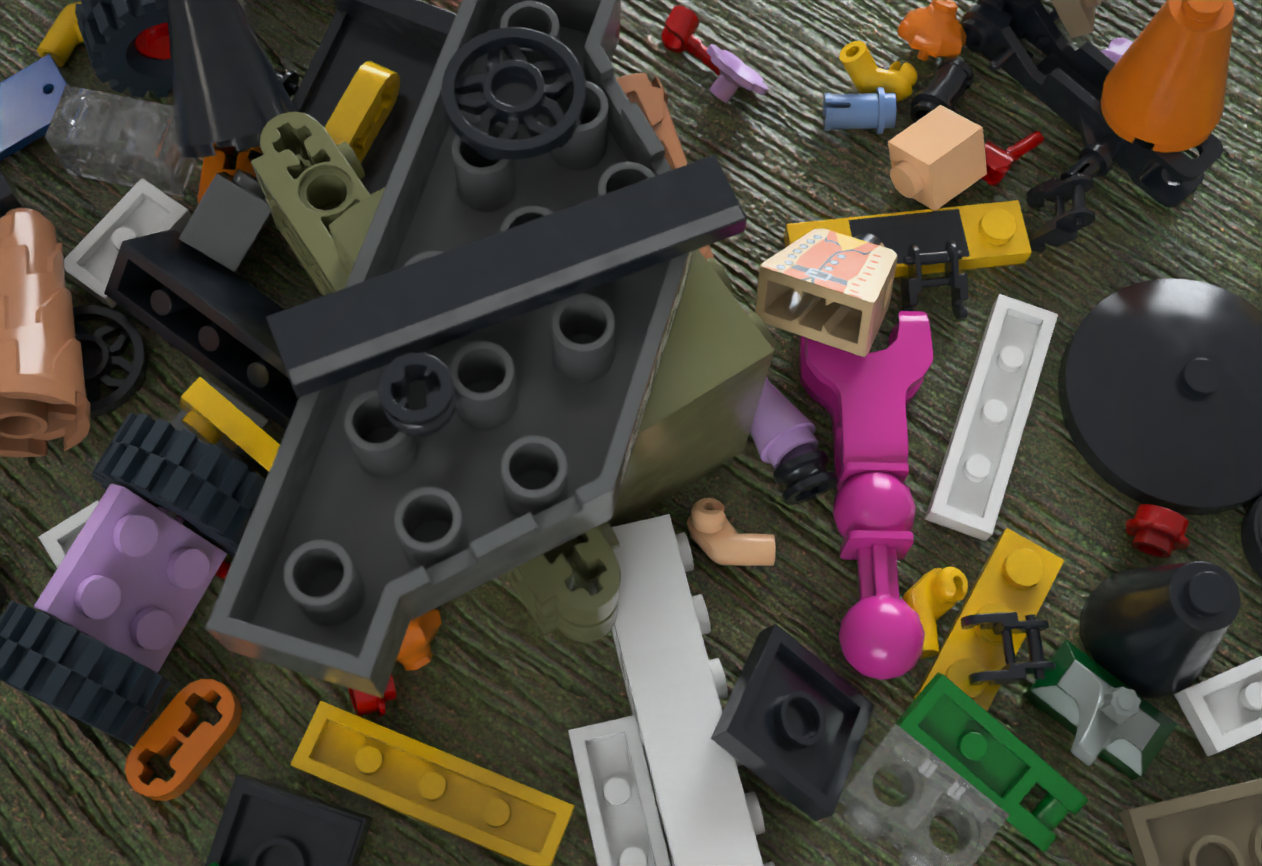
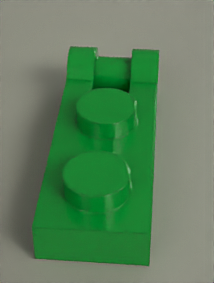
[895,672,1088,853]

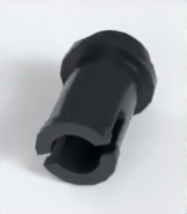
[910,59,974,123]

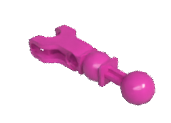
[799,311,933,680]

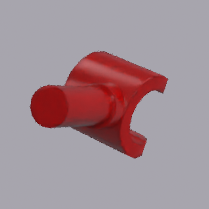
[661,5,721,76]
[981,131,1044,186]

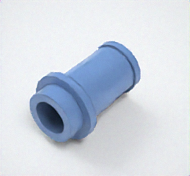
[823,87,896,135]

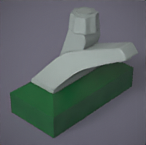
[1022,640,1177,780]

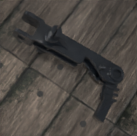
[961,0,1223,208]

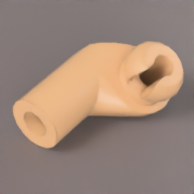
[687,498,776,566]

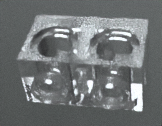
[45,85,197,197]
[838,724,1009,866]

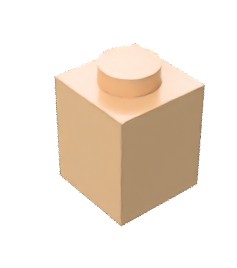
[888,105,987,211]

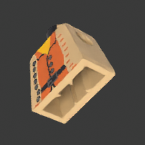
[755,228,898,358]

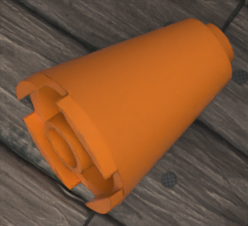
[1100,0,1235,153]

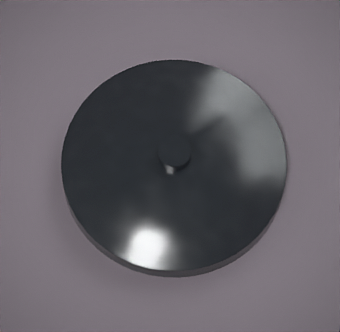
[1058,278,1262,515]

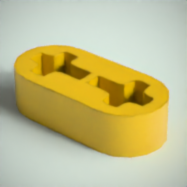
[325,61,400,164]

